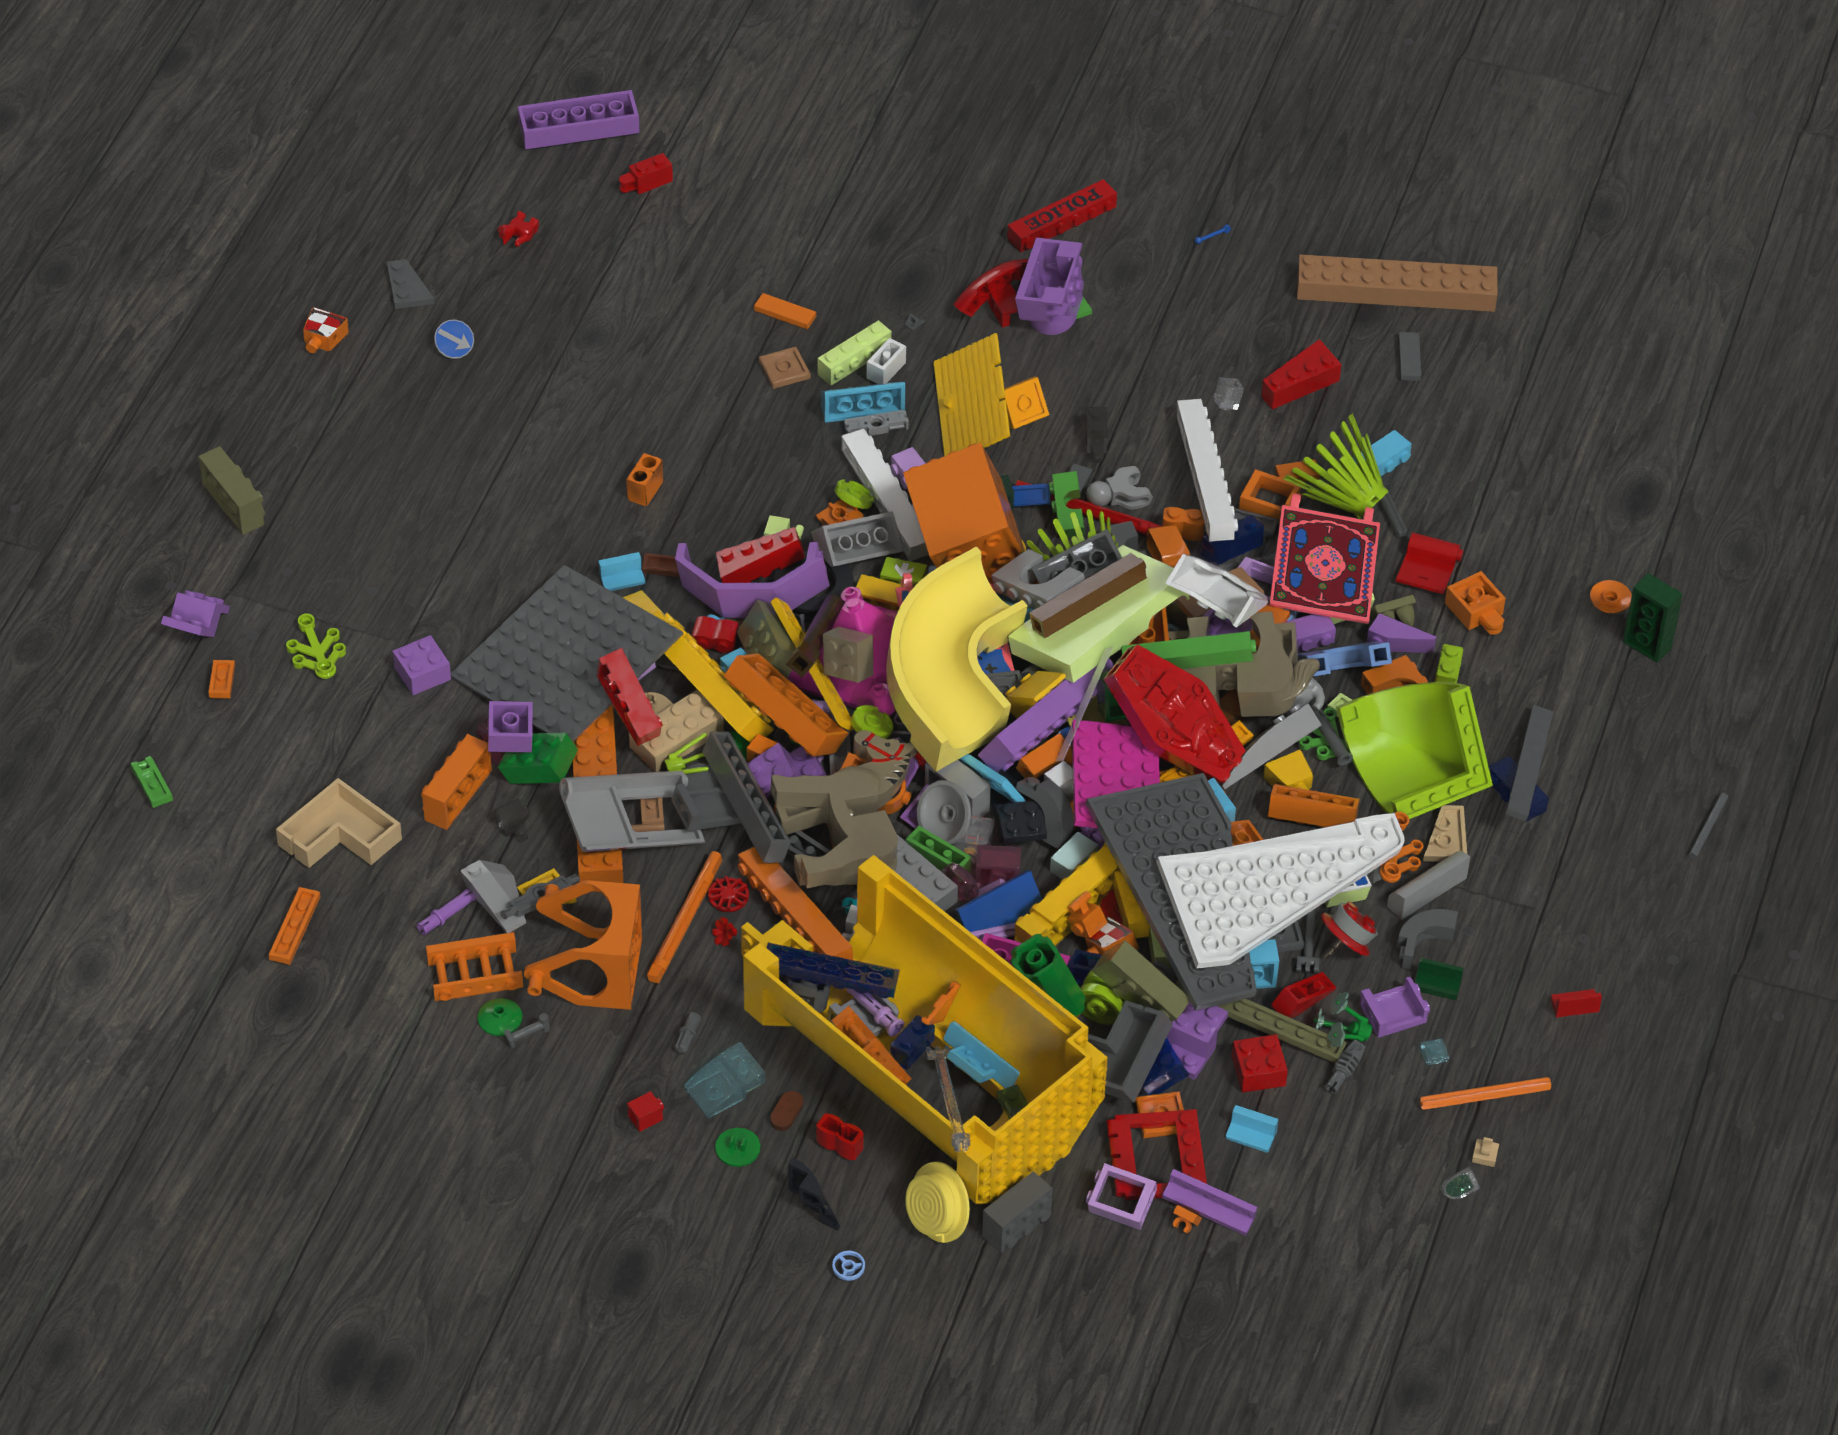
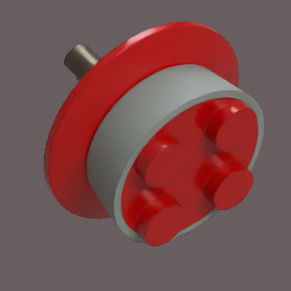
[1321,901,1378,958]

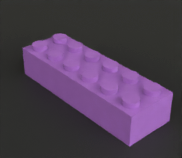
[518,90,640,149]

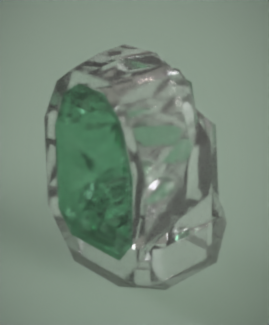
[1441,1166,1480,1199]

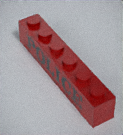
[1007,179,1117,252]

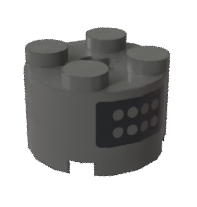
[786,969,831,1013]

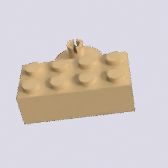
[629,690,724,772]

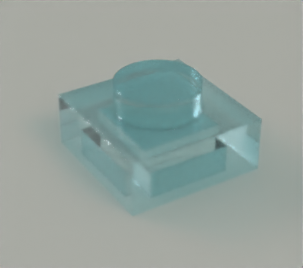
[1420,1038,1449,1065]

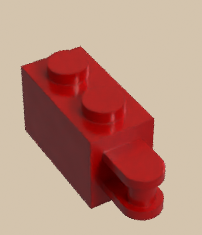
[619,153,673,195]

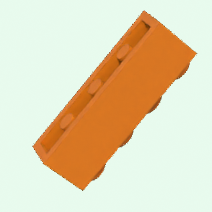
[1268,784,1360,828]

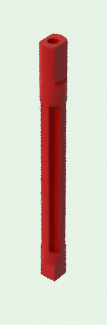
[1015,480,1162,536]

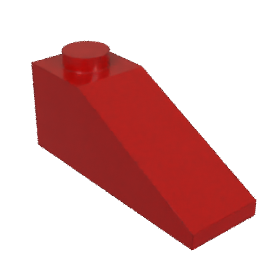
[1271,972,1337,1018]

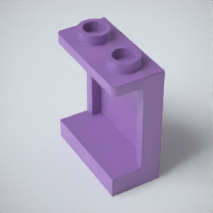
[1359,977,1430,1038]

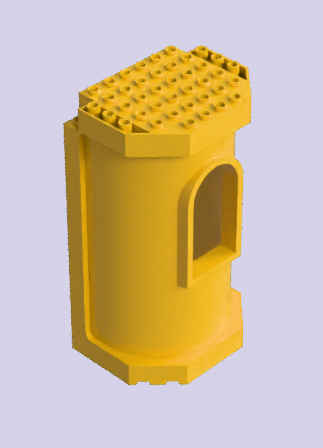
[743,855,1108,1204]

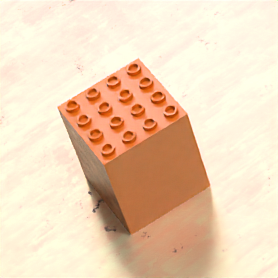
[903,442,1025,572]

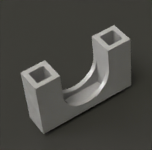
[991,549,1085,609]

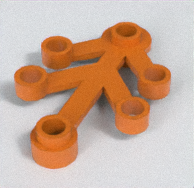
[1379,812,1424,883]

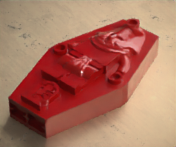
[1104,644,1246,783]

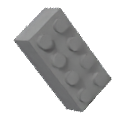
[895,835,958,911]

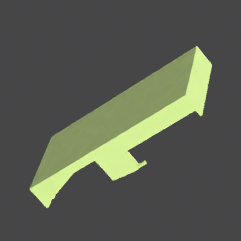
[1008,545,1190,683]

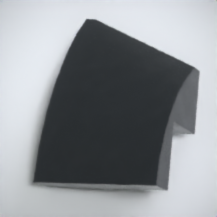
[788,1157,840,1231]

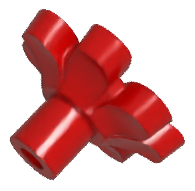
[712,917,737,946]

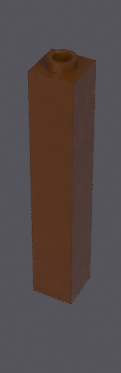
[1029,553,1147,638]

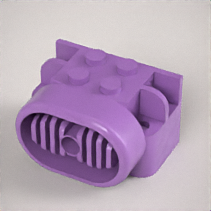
[1015,238,1084,335]

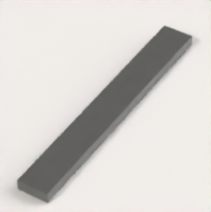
[1505,704,1553,821]

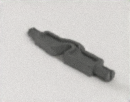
[500,873,580,920]

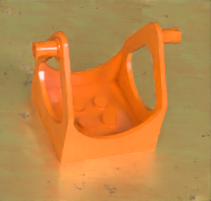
[524,880,642,1010]

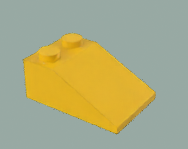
[1005,671,1067,719]

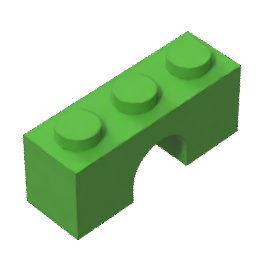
[1049,471,1085,538]

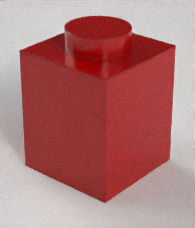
[627,1091,664,1132]

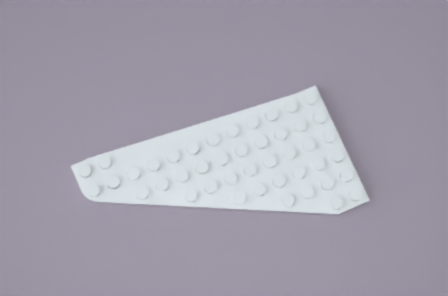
[1156,813,1404,969]

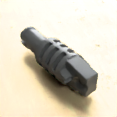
[1324,1039,1365,1095]

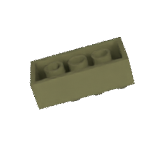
[198,446,265,535]
[737,600,796,678]
[1092,941,1190,1022]

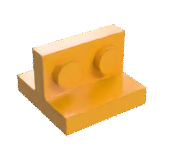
[1002,376,1049,429]

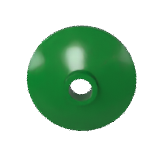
[477,998,522,1036]

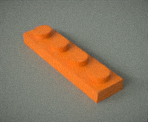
[269,887,321,965]

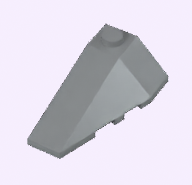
[460,860,526,934]

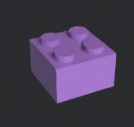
[393,635,451,695]
[488,701,533,752]

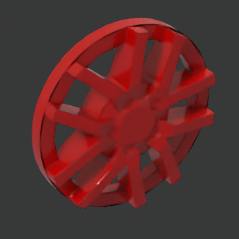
[708,876,749,912]

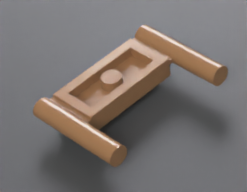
[631,798,664,832]

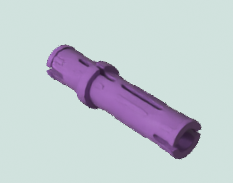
[416,888,476,936]

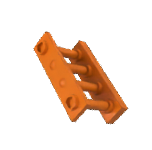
[426,932,523,1001]
[831,1006,912,1085]

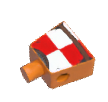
[303,307,349,353]
[1082,917,1139,964]

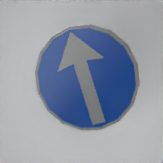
[434,320,474,359]

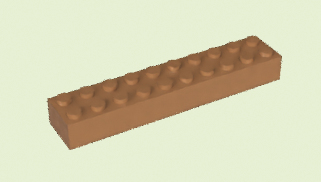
[1297,255,1497,312]

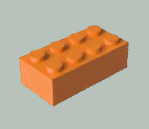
[421,734,492,830]

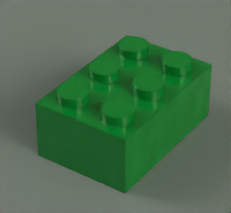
[498,733,578,784]

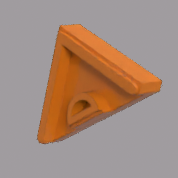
[921,981,961,1025]

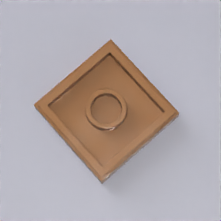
[759,347,811,389]

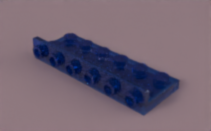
[767,942,900,998]

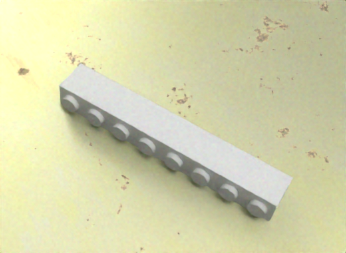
[842,429,929,561]

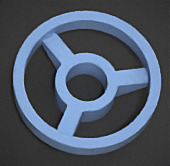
[832,1251,865,1281]

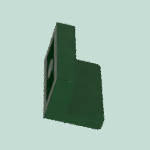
[1415,958,1463,1001]

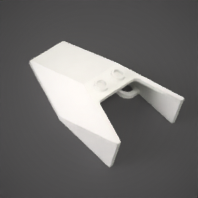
[1166,554,1268,628]

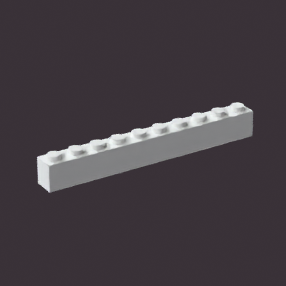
[1177,399,1238,542]

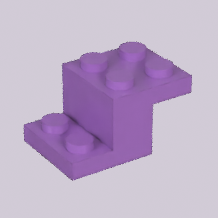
[161,590,230,637]
[747,743,827,799]
[1155,1002,1228,1080]

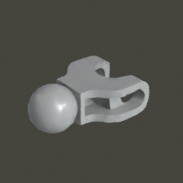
[1086,466,1153,510]

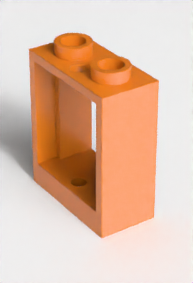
[1239,469,1303,524]

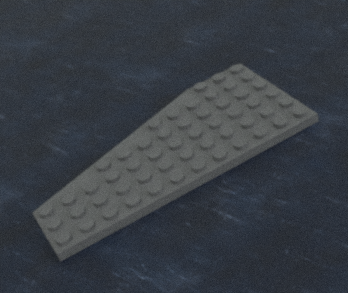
[1085,773,1257,1011]

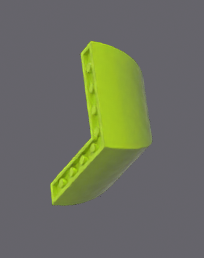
[1336,682,1493,819]

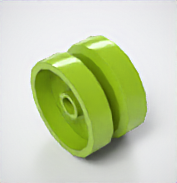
[1080,970,1125,1025]

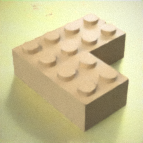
[276,778,402,868]

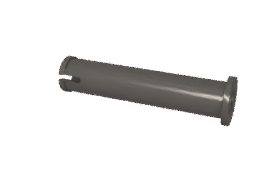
[1314,710,1353,766]

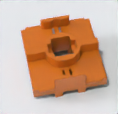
[816,499,864,526]

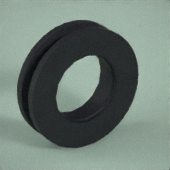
[774,551,854,622]

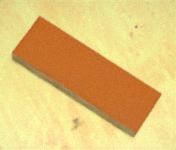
[754,293,816,330]

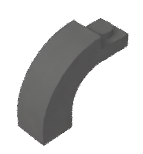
[1016,777,1074,849]
[1397,909,1458,970]

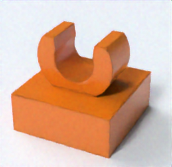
[1173,1205,1202,1234]

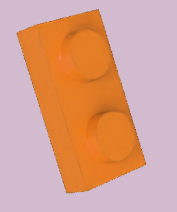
[209,660,235,698]

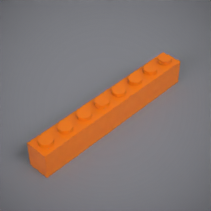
[738,846,854,973]

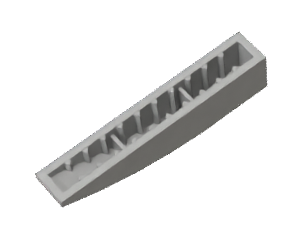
[1218,704,1321,790]

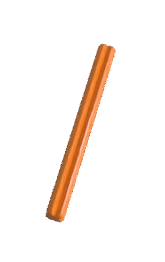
[1419,1077,1551,1110]

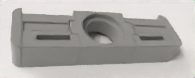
[844,410,909,436]

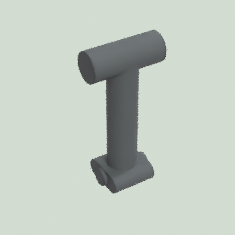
[504,1013,550,1048]

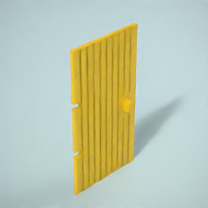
[934,333,1010,456]

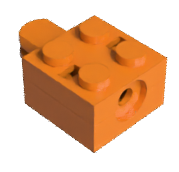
[1445,571,1506,635]

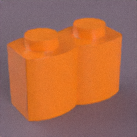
[1163,507,1205,541]

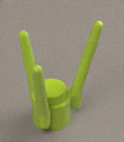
[664,733,709,774]

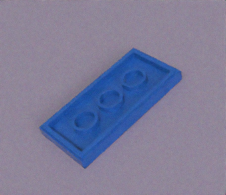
[955,870,1042,932]

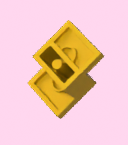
[741,920,813,973]

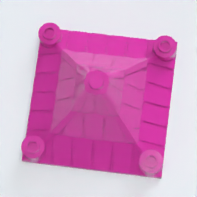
[787,587,898,717]

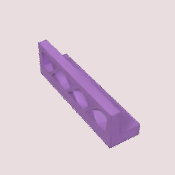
[1162,1169,1257,1236]

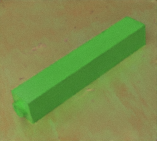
[1122,631,1257,669]

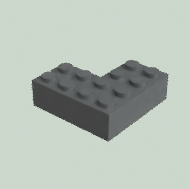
[1088,1001,1173,1103]

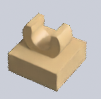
[1472,1137,1499,1167]

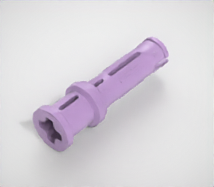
[847,981,904,1037]

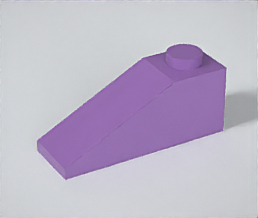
[1367,613,1436,653]

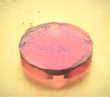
[941,863,979,902]

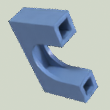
[1298,641,1392,676]

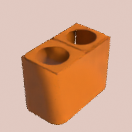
[626,453,663,506]
[1146,525,1190,568]

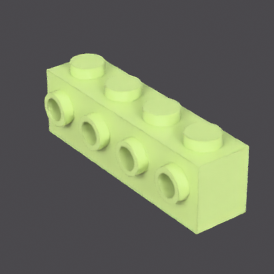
[818,320,892,386]

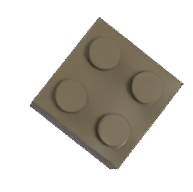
[823,626,874,683]

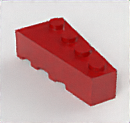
[1261,339,1342,409]
[716,527,805,583]
[596,648,663,746]

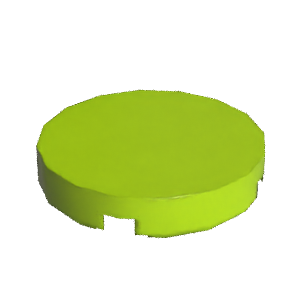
[834,479,874,509]
[851,705,894,739]

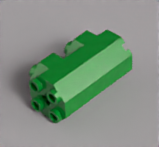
[1010,934,1086,1017]

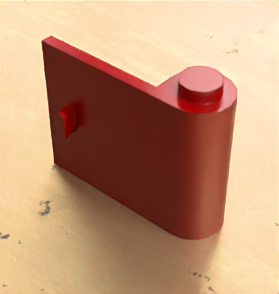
[1395,532,1464,594]

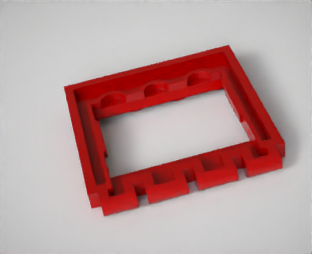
[1106,1109,1207,1200]

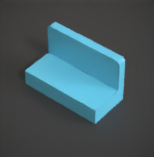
[599,552,645,591]
[1226,1105,1278,1152]

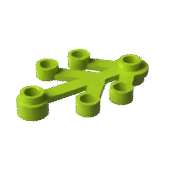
[286,614,346,679]

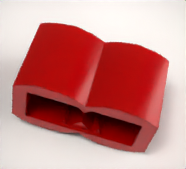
[692,616,738,653]
[816,1113,864,1160]

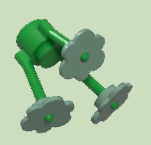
[1313,992,1372,1047]

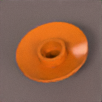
[1590,580,1632,613]

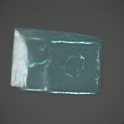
[684,1041,765,1119]

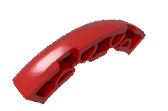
[954,259,1029,317]

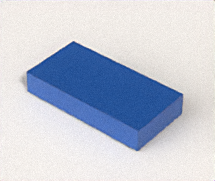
[1009,483,1051,508]

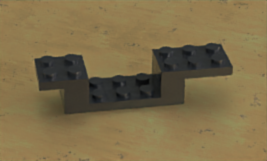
[983,713,1047,844]

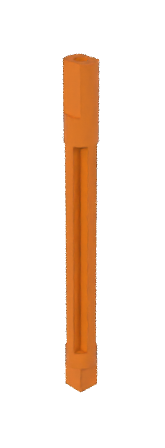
[647,851,722,984]

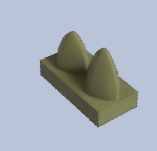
[1370,595,1416,626]

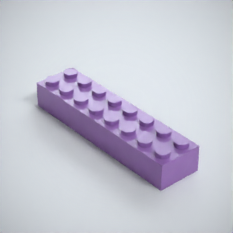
[978,658,1114,773]

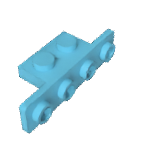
[943,1021,1020,1091]

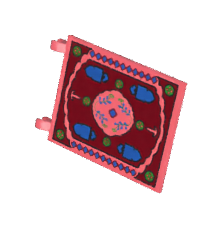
[1269,494,1380,624]

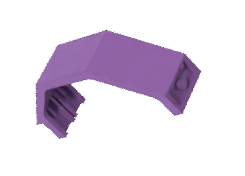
[675,542,830,618]

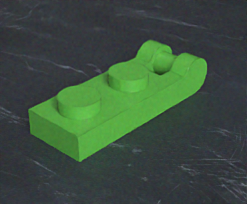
[130,756,173,808]

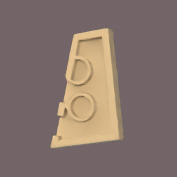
[1423,805,1467,862]

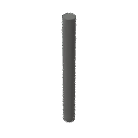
[1689,793,1728,859]

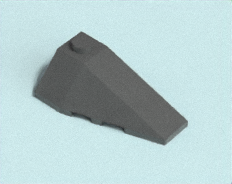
[1032,529,1122,584]

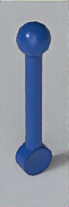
[1195,224,1231,244]

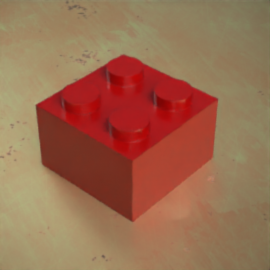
[1231,1034,1288,1093]

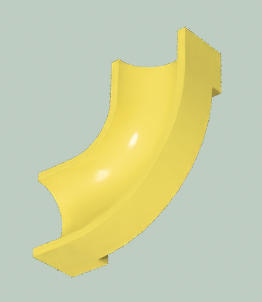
[886,546,1028,772]

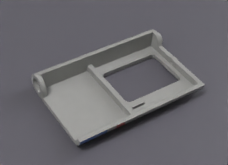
[559,771,705,852]

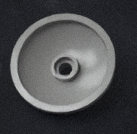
[917,781,971,845]

